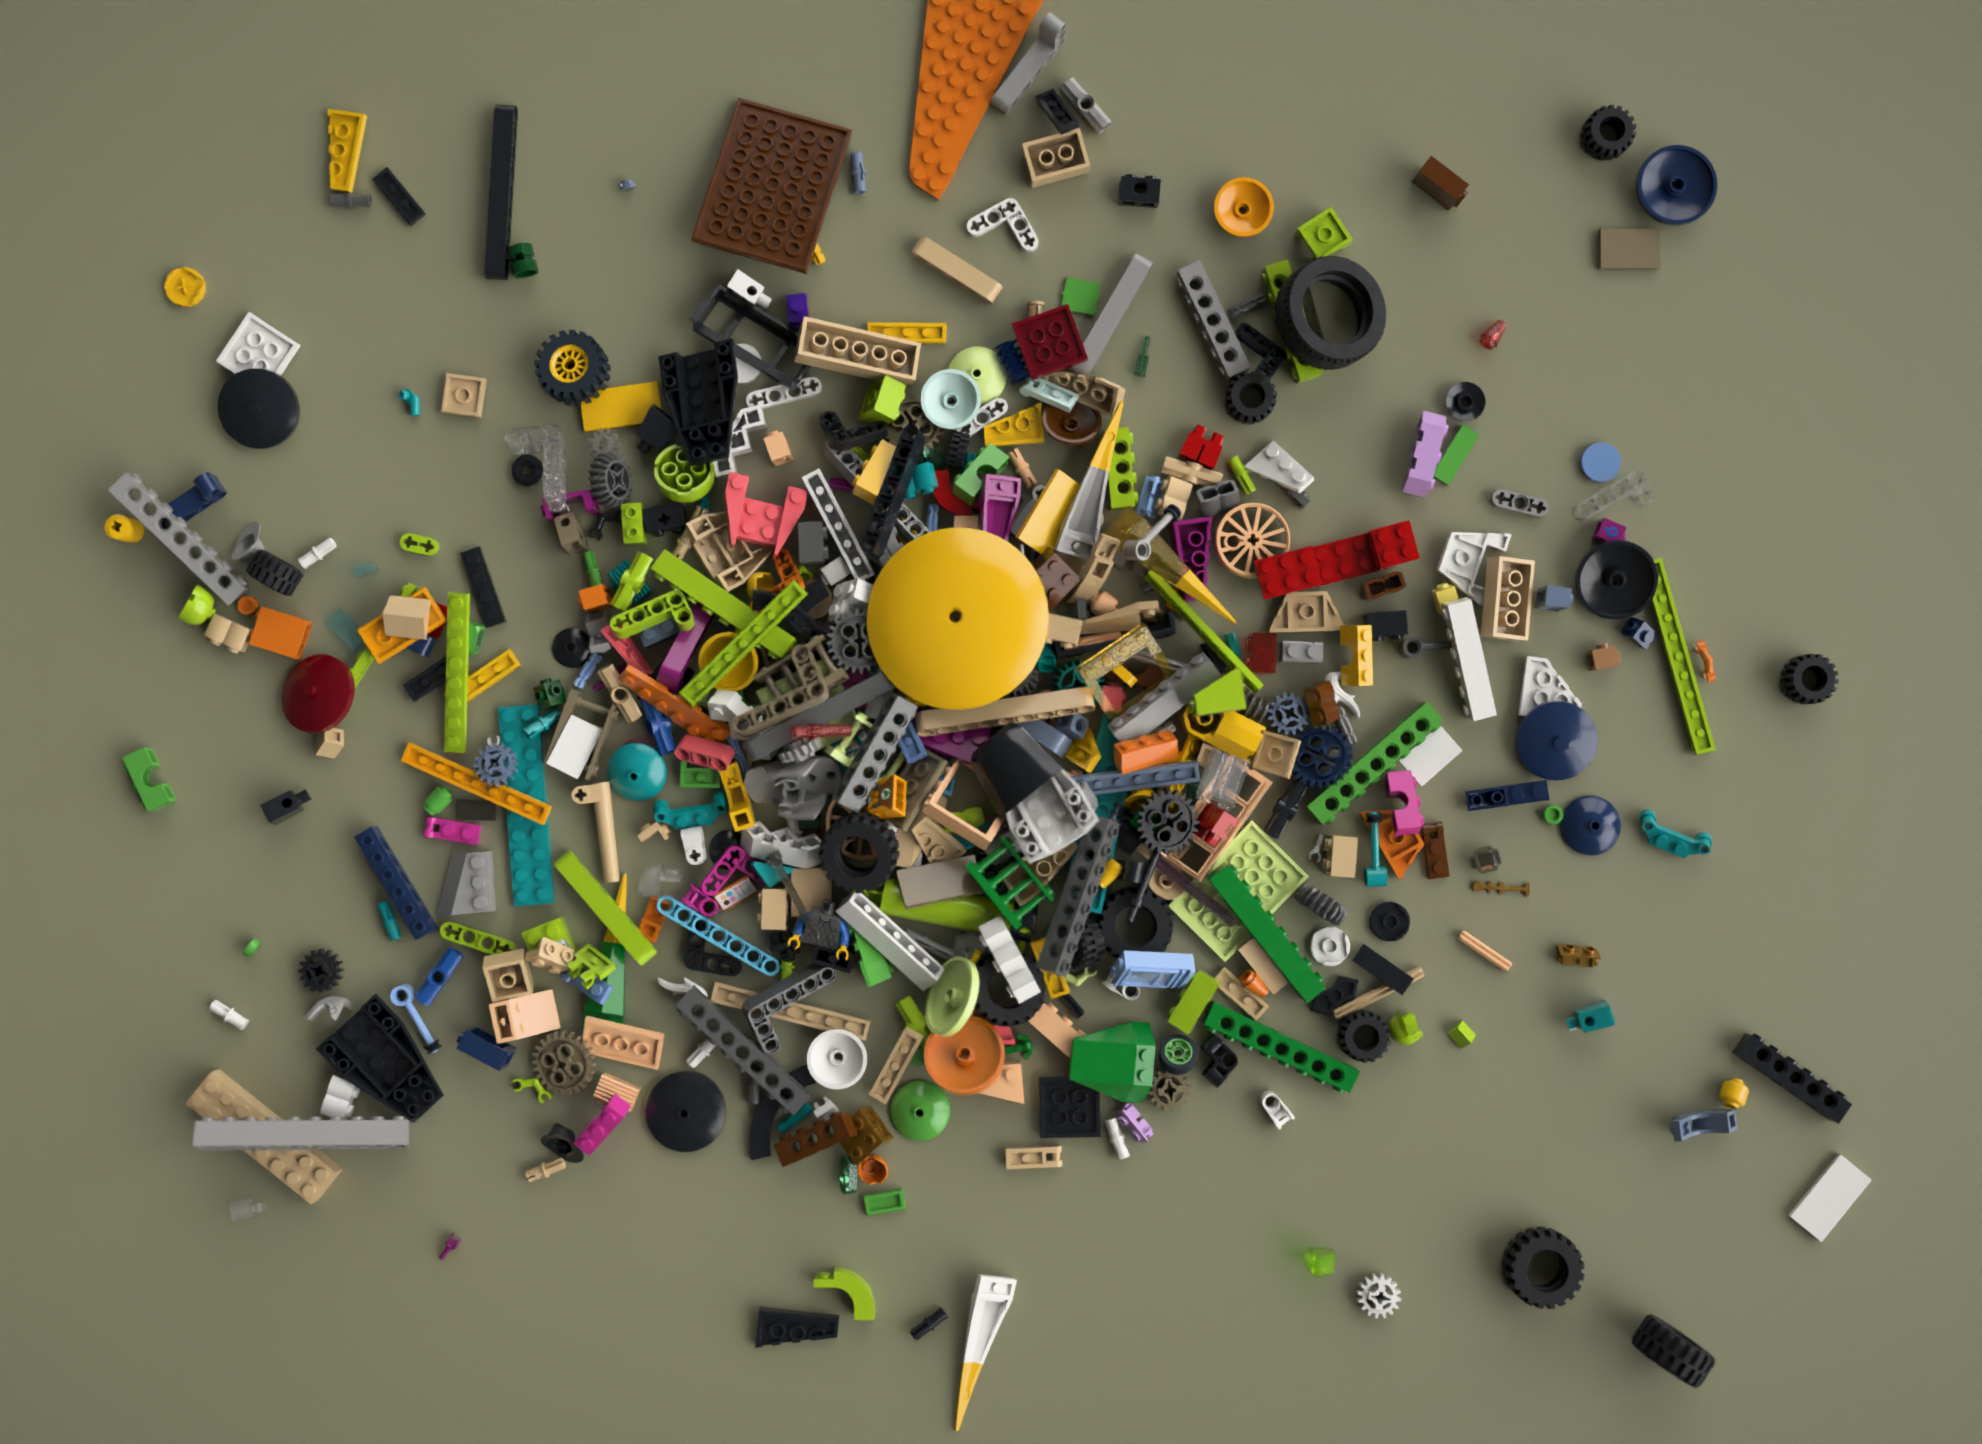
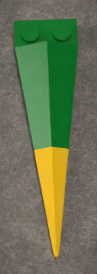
[581,873,627,1030]

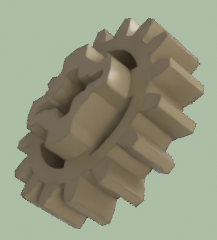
[1148,1070,1191,1112]

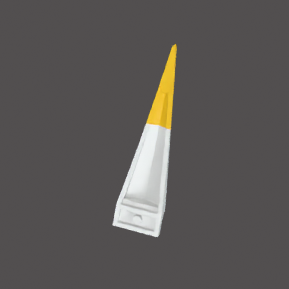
[954,1274,1017,1431]

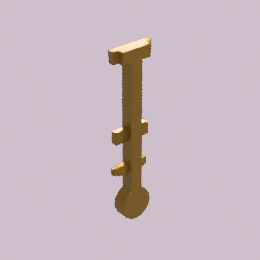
[1472,881,1530,896]

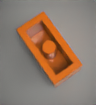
[577,584,614,613]

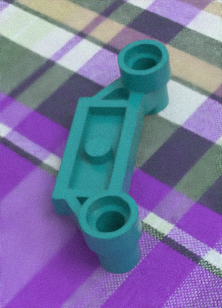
[653,791,728,830]
[1639,809,1712,858]

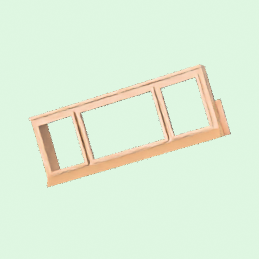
[1160,756,1273,884]

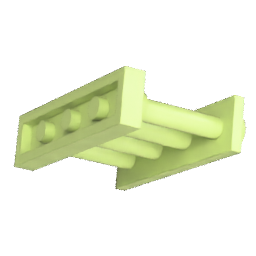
[824,711,906,782]

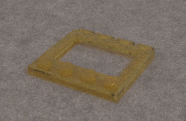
[1076,623,1175,722]

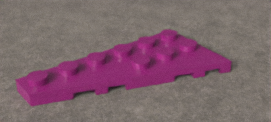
[871,708,991,765]

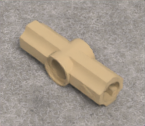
[1161,456,1223,487]
[598,663,643,723]

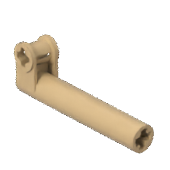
[571,782,620,883]

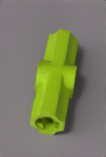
[610,551,654,612]
[895,995,931,1050]

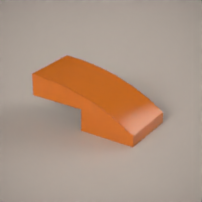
[639,896,670,943]

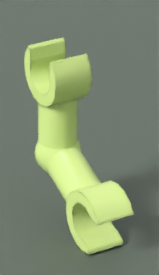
[1065,967,1097,987]

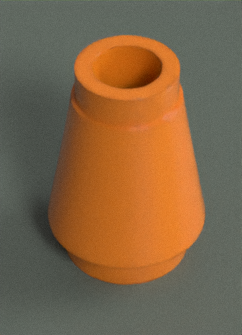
[1240,969,1269,998]

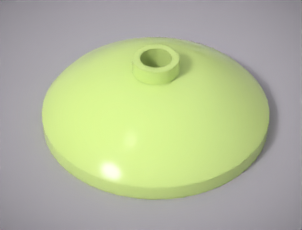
[948,346,1007,406]

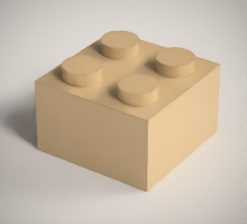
[1322,835,1358,878]
[758,887,790,930]
[483,948,534,1002]

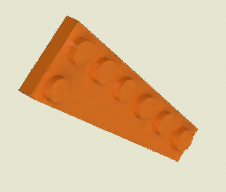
[617,664,731,743]

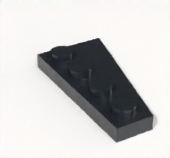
[755,1307,840,1348]

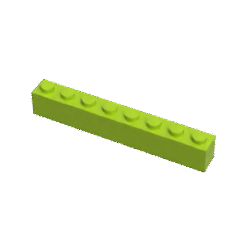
[651,549,797,661]

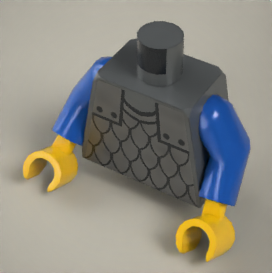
[787,899,850,960]

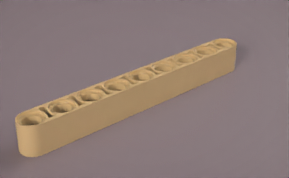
[915,687,1095,737]

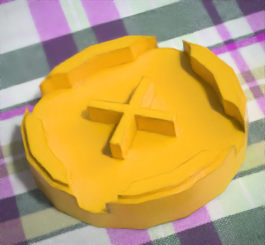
[164,267,206,307]

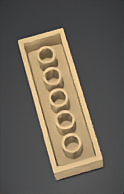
[794,316,921,388]

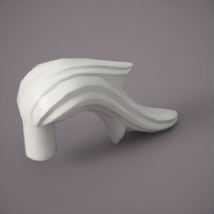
[1324,671,1360,719]
[658,978,708,1012]

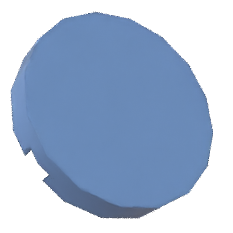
[1580,442,1621,483]

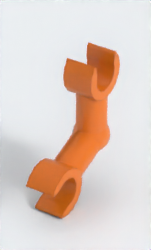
[1694,640,1716,683]

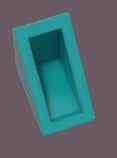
[750,861,793,889]

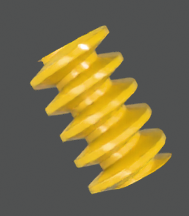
[104,514,144,543]

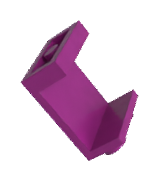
[540,489,600,524]

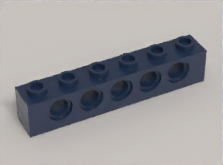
[354,826,439,940]

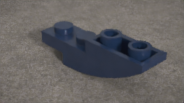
[1465,780,1550,811]

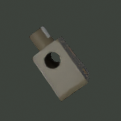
[554,505,589,555]

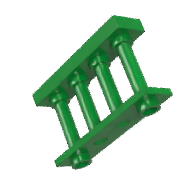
[965,836,1054,930]

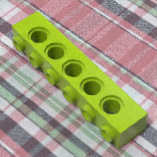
[1261,259,1323,384]

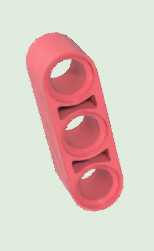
[674,735,735,771]

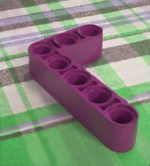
[658,603,715,695]

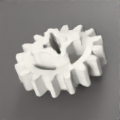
[1356,1273,1401,1318]

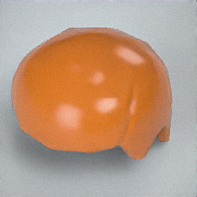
[857,1154,888,1185]

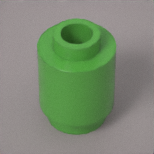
[423,786,453,816]

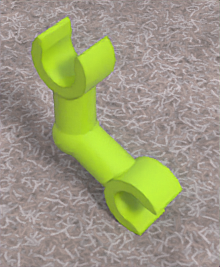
[512,1077,553,1104]

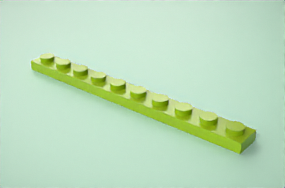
[1651,558,1716,755]

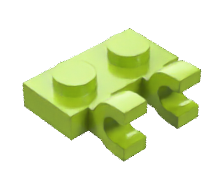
[566,943,616,990]

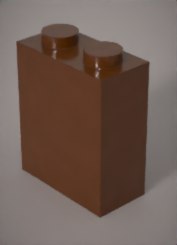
[1412,155,1469,211]

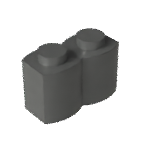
[1196,480,1240,517]

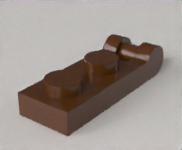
[1421,821,1450,879]

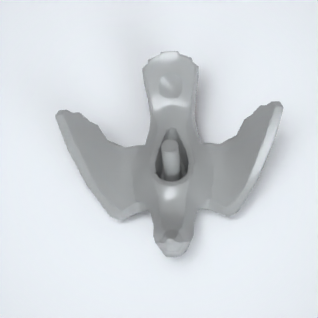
[303,996,352,1021]

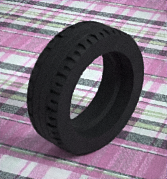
[1275,256,1386,370]

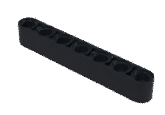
[860,425,926,559]

